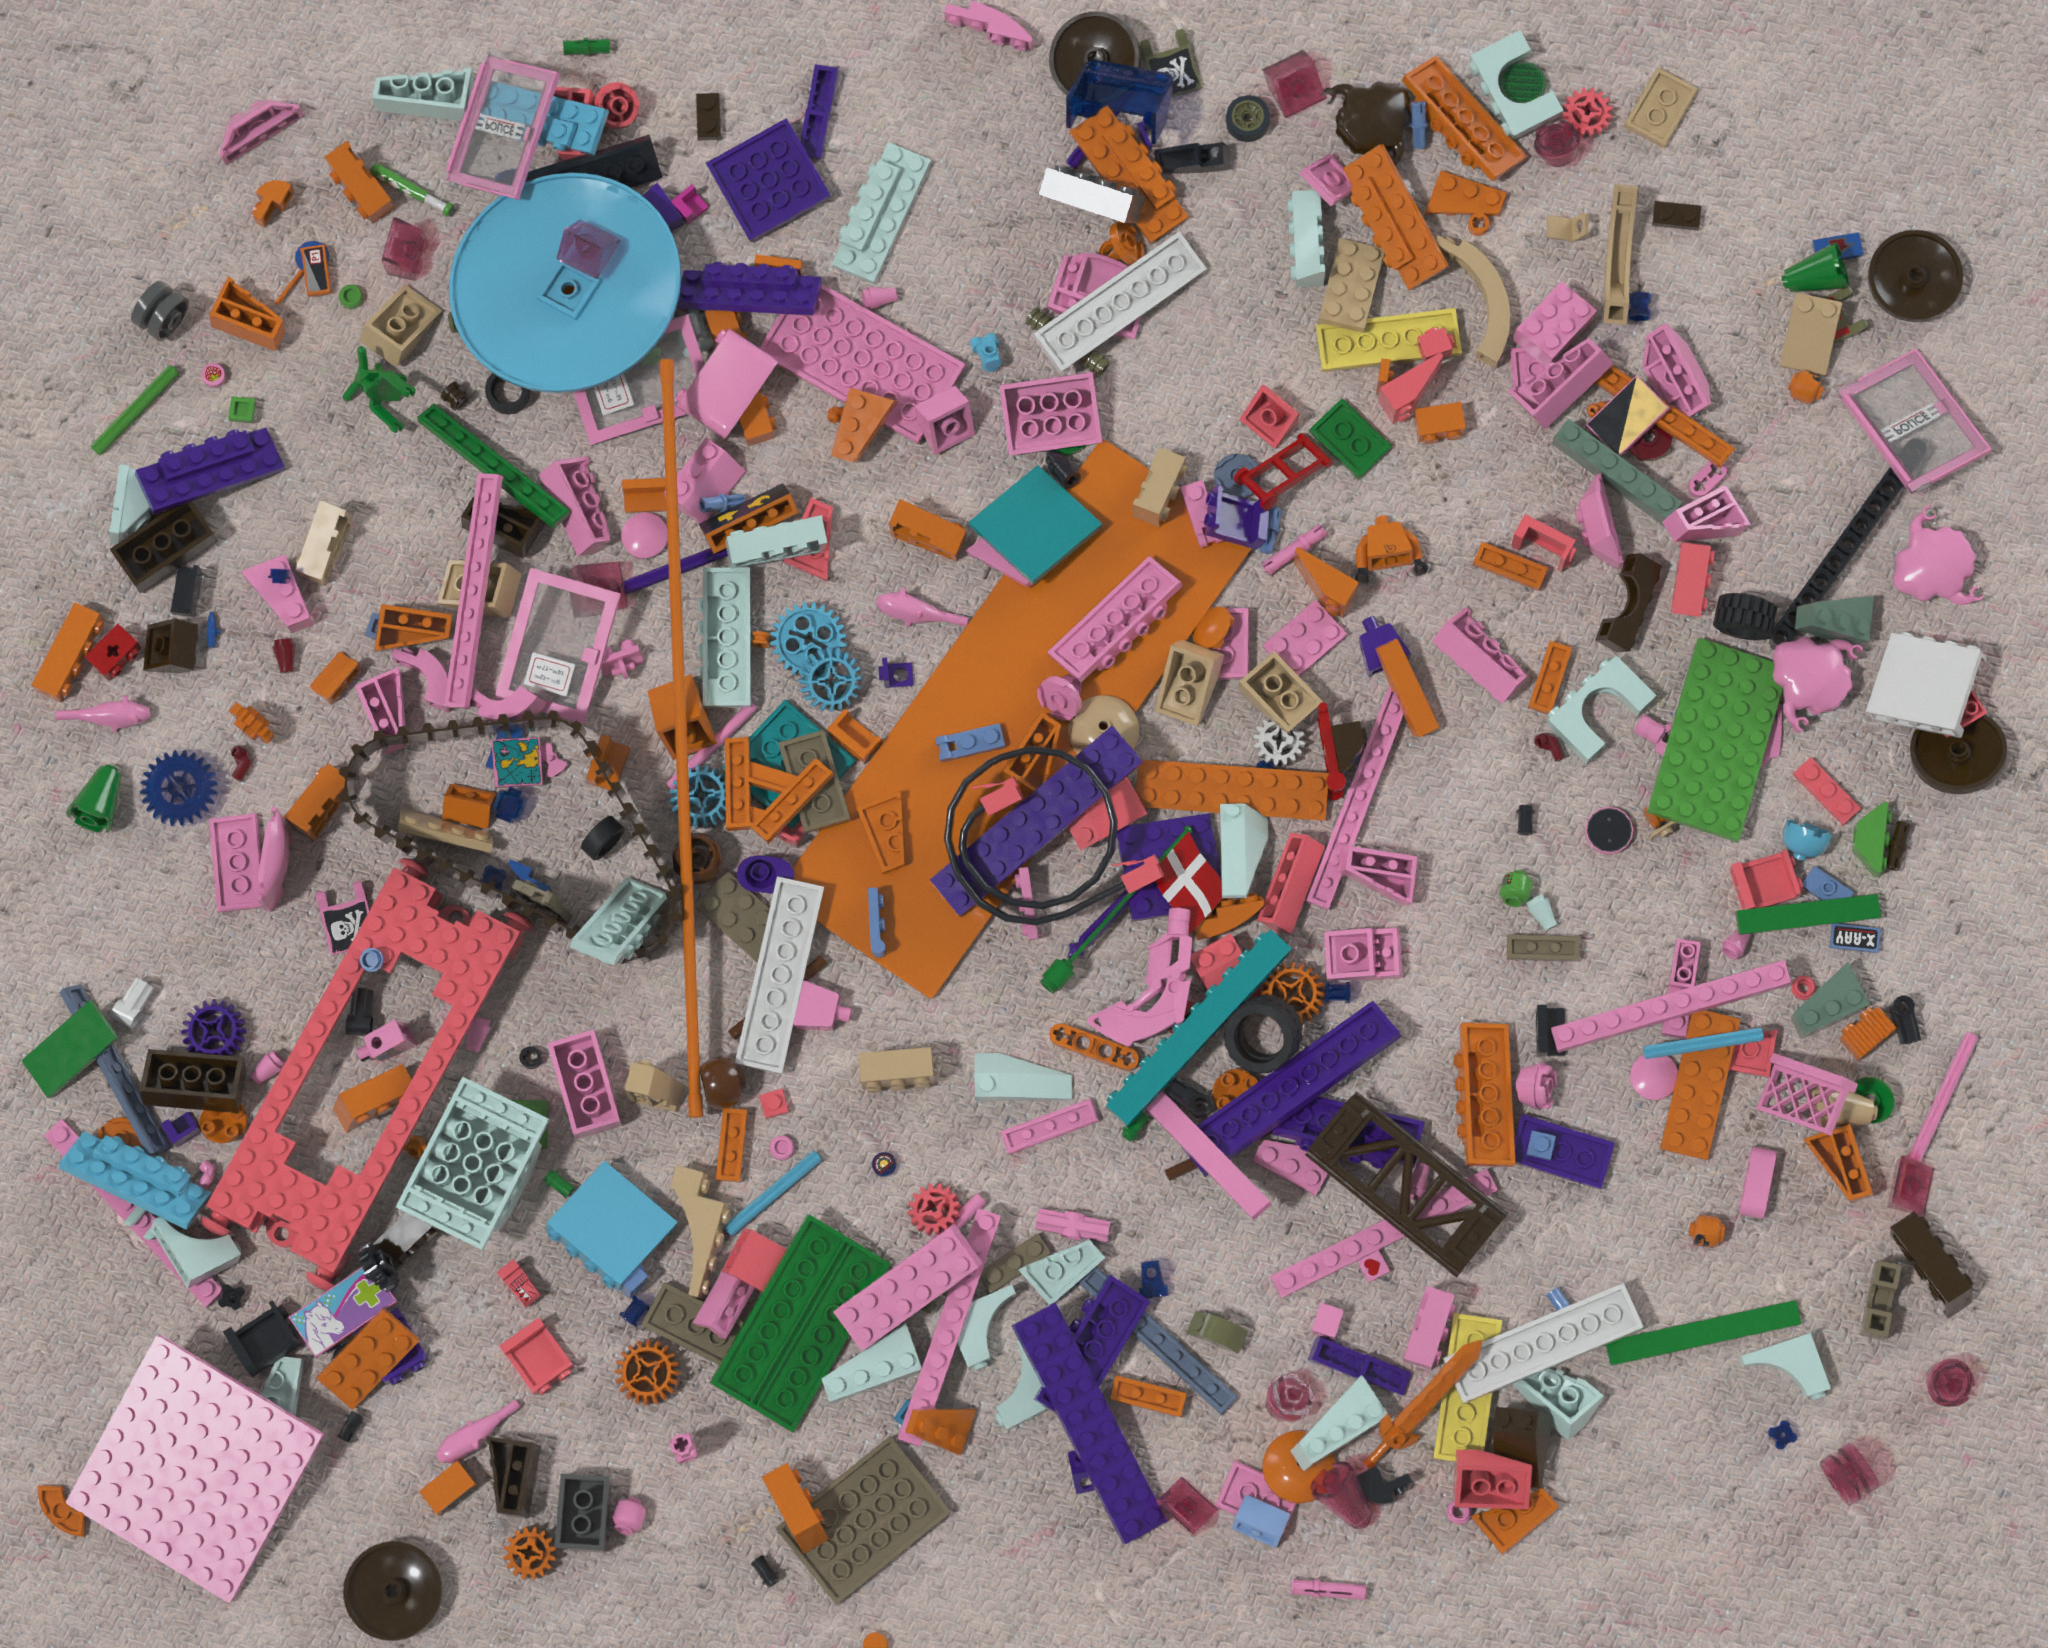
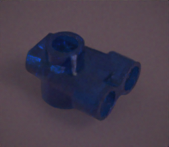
[1139,1260,1169,1299]

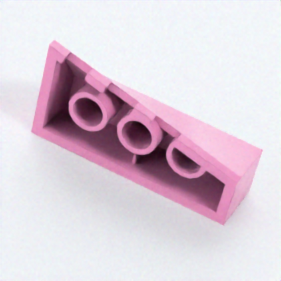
[1508,338,1613,429]
[539,456,611,556]
[1432,607,1528,704]

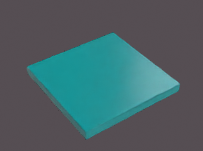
[968,465,1102,585]
[721,699,856,830]

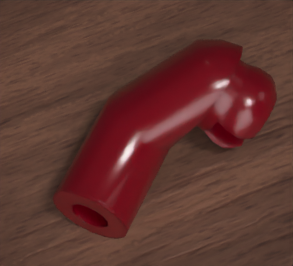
[1534,733,1566,762]
[231,745,251,782]

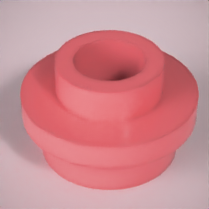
[1791,976,1816,1000]

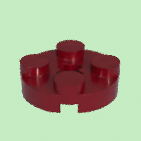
[1628,424,1673,461]

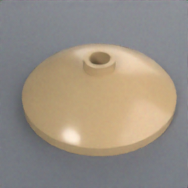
[1068,695,1139,755]

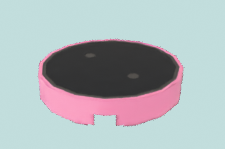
[1585,807,1633,855]

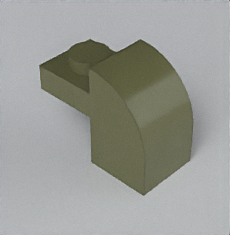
[1187,1311,1248,1354]

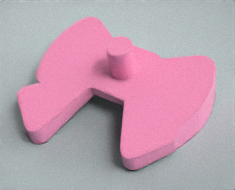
[540,743,568,778]

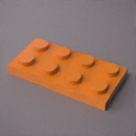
[316,1307,419,1410]

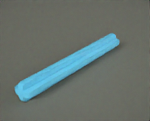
[1643,1028,1764,1059]
[724,1151,822,1236]

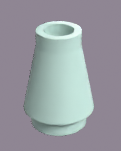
[1526,893,1557,931]

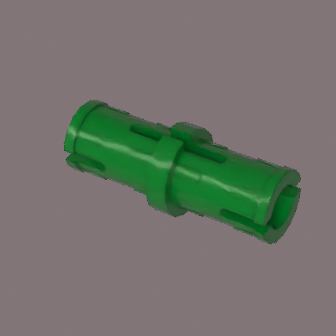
[563,38,610,56]

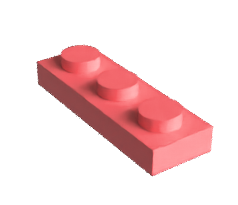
[1793,757,1861,826]

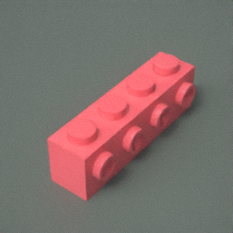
[1257,832,1325,934]

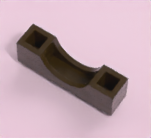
[1595,553,1662,652]

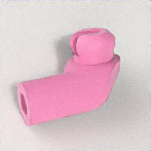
[196,1160,217,1190]

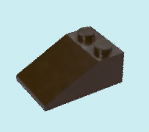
[1492,1407,1553,1489]

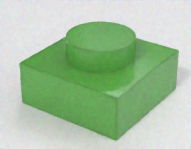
[228,396,256,424]

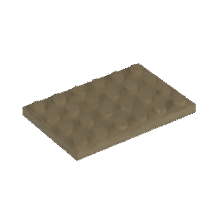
[775,1436,952,1606]

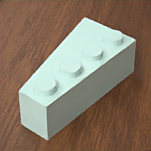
[822,1323,922,1405]
[1291,1375,1387,1471]

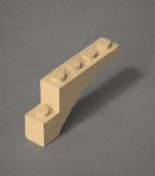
[670,1165,731,1299]

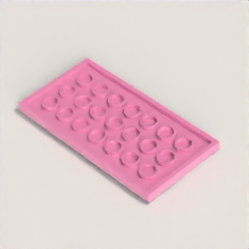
[759,275,966,444]

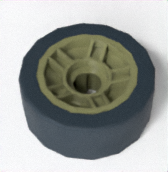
[1226,95,1270,142]

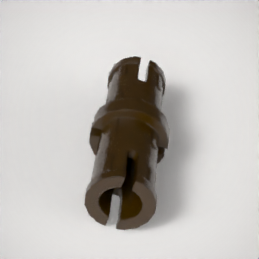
[1886,821,1912,871]

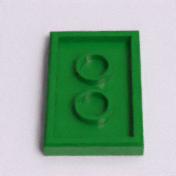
[1309,398,1392,480]

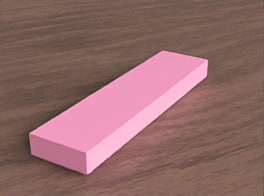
[1000,1098,1099,1155]

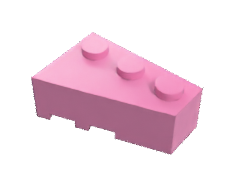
[1662,485,1751,542]
[241,554,314,633]
[355,667,406,755]
[1338,846,1418,906]
[1403,1286,1456,1370]

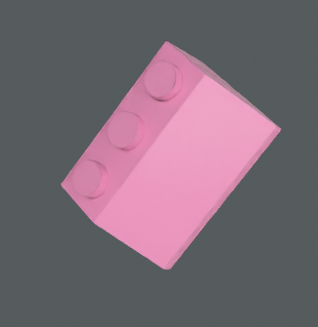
[664,438,745,523]

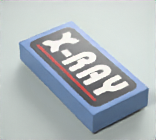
[1829,924,1880,953]

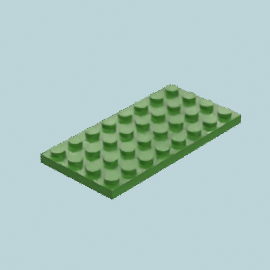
[1646,638,1783,843]

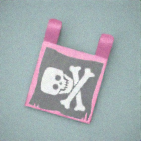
[315,881,370,956]

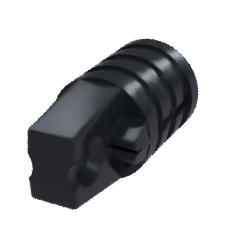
[1045,449,1081,489]

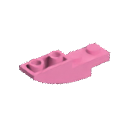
[944,1,1033,51]
[1661,938,1701,1039]

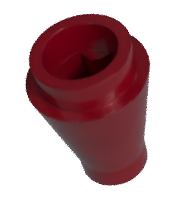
[272,638,296,673]

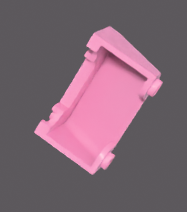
[675,328,778,438]

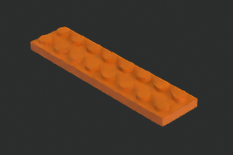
[1136,759,1329,821]

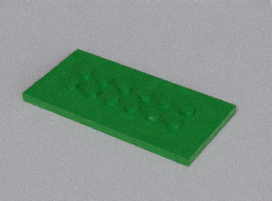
[709,1214,891,1432]

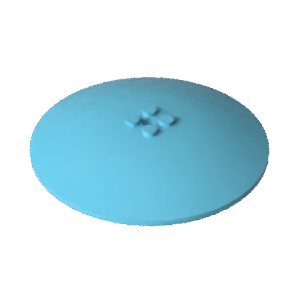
[449,173,681,393]

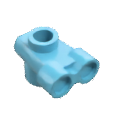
[970,333,1002,372]

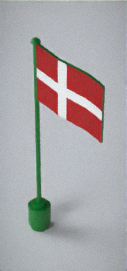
[1039,826,1224,994]

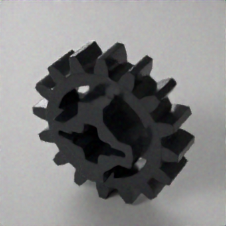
[357,1242,400,1293]

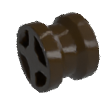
[440,381,470,411]

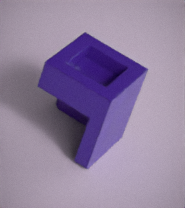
[161,1112,201,1147]

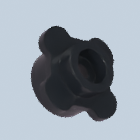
[218,1284,245,1310]

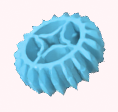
[798,647,862,712]
[669,765,726,829]

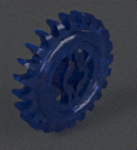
[140,750,218,827]

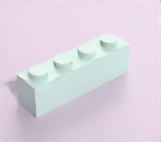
[1287,190,1325,287]

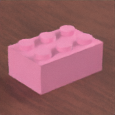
[1512,281,1597,366]

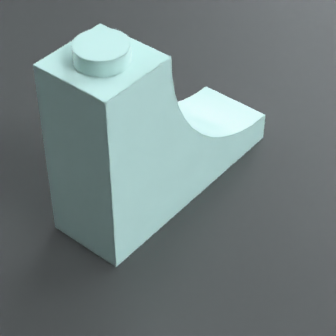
[151,1217,241,1289]
[957,1285,1016,1371]
[1739,1333,1831,1401]
[994,1340,1049,1431]

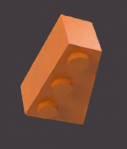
[209,276,285,351]
[889,498,967,561]
[284,763,345,842]
[333,1064,412,1133]
[762,1463,829,1554]

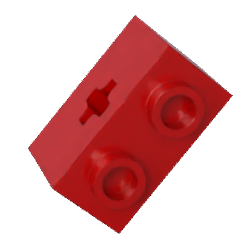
[85,624,142,681]

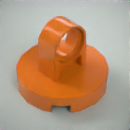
[1098,221,1145,265]

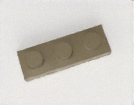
[1506,934,1580,962]
[980,1233,1051,1294]

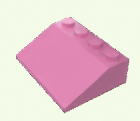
[999,372,1102,455]

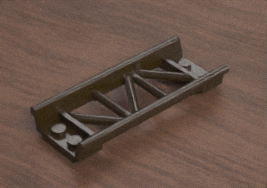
[1305,1091,1509,1278]

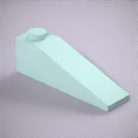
[1220,804,1268,898]
[974,1053,1072,1102]
[1513,1368,1604,1441]

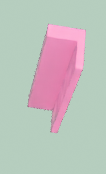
[693,1272,755,1339]

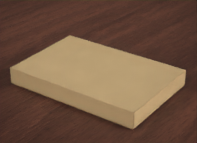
[1624,67,1698,148]

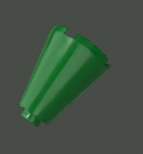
[1782,242,1849,292]
[66,764,121,833]

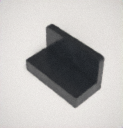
[170,565,203,617]
[1536,1005,1566,1056]

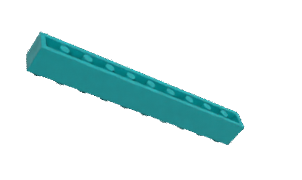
[1106,929,1292,1128]

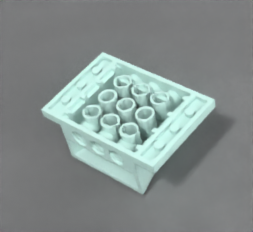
[396,1077,550,1251]

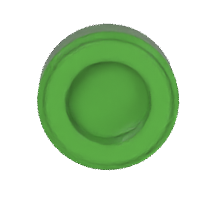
[339,285,363,309]

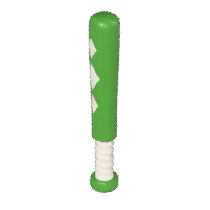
[370,163,454,217]

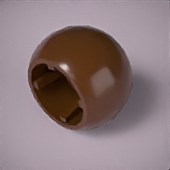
[671,833,723,885]
[700,1056,746,1109]

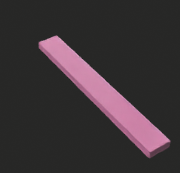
[1146,1091,1272,1220]

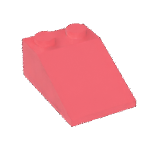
[1378,352,1443,424]
[1068,777,1147,850]
[1190,933,1262,1002]
[1453,1449,1532,1509]

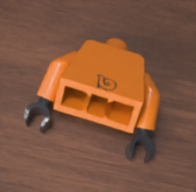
[1355,515,1428,585]

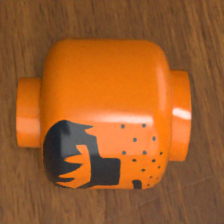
[1788,370,1824,405]
[1688,1215,1725,1248]

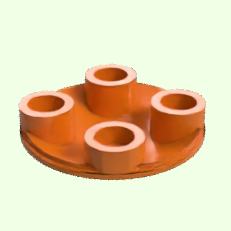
[1193,607,1234,649]
[1212,1069,1258,1110]
[199,1104,247,1143]

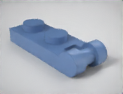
[935,723,1005,762]
[868,888,886,958]

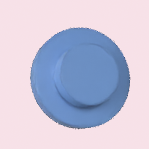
[360,948,384,972]

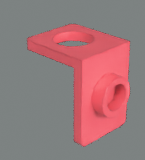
[776,821,804,848]

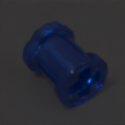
[1325,981,1350,1004]
[619,1295,650,1328]

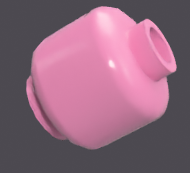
[611,1497,646,1535]

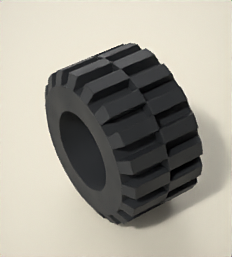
[1713,593,1777,640]

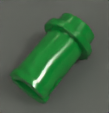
[1121,1112,1150,1143]
[543,1169,575,1199]

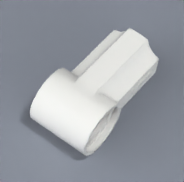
[110,978,155,1029]

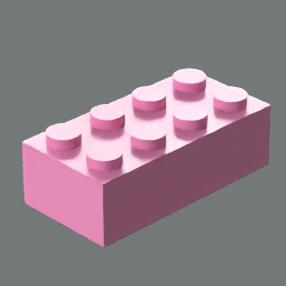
[547,1029,623,1139]

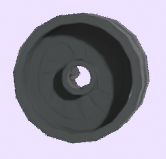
[131,281,189,341]

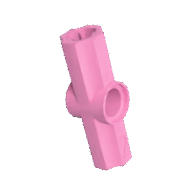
[1035,1208,1111,1243]
[670,1433,698,1464]

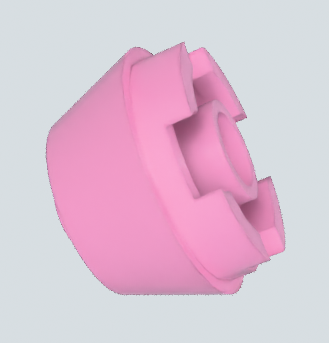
[1516,1062,1557,1111]

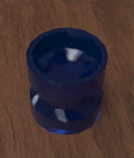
[1628,292,1652,321]

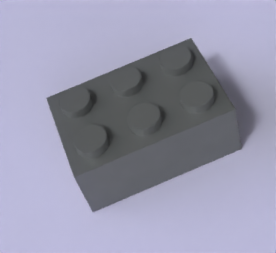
[555,1474,612,1553]

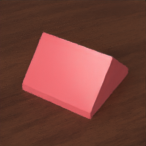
[1239,384,1299,449]

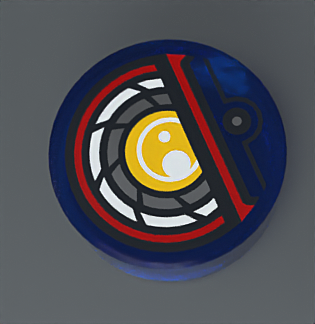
[872,1152,896,1177]

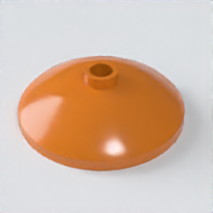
[1262,1431,1336,1504]

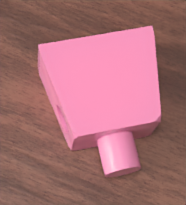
[793,981,852,1031]

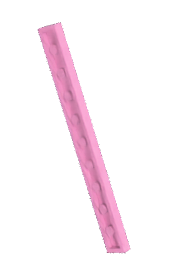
[444,473,503,709]
[1306,686,1404,911]
[1551,960,1792,1053]
[44,1119,221,1308]
[1270,1169,1498,1299]
[897,1208,1001,1448]

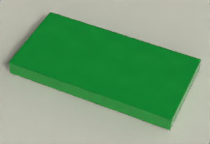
[21,1001,120,1098]

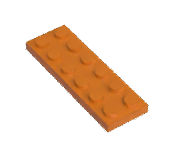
[1660,1010,1740,1160]

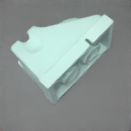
[109,464,153,544]

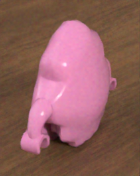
[1893,506,1984,605]
[1772,637,1863,733]

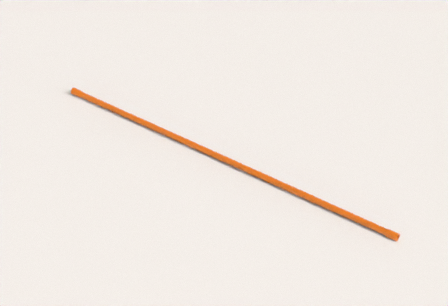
[660,359,703,1118]

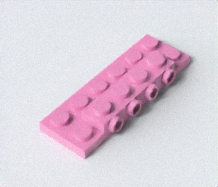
[1048,556,1183,683]

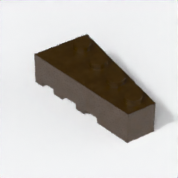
[1890,1211,1973,1319]

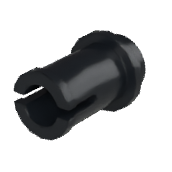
[1516,805,1535,836]
[337,1411,364,1444]
[751,1555,780,1588]

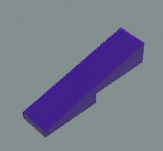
[800,64,839,159]
[1307,1337,1411,1396]

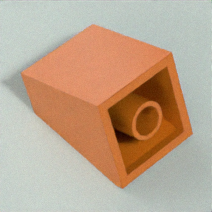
[648,674,717,760]

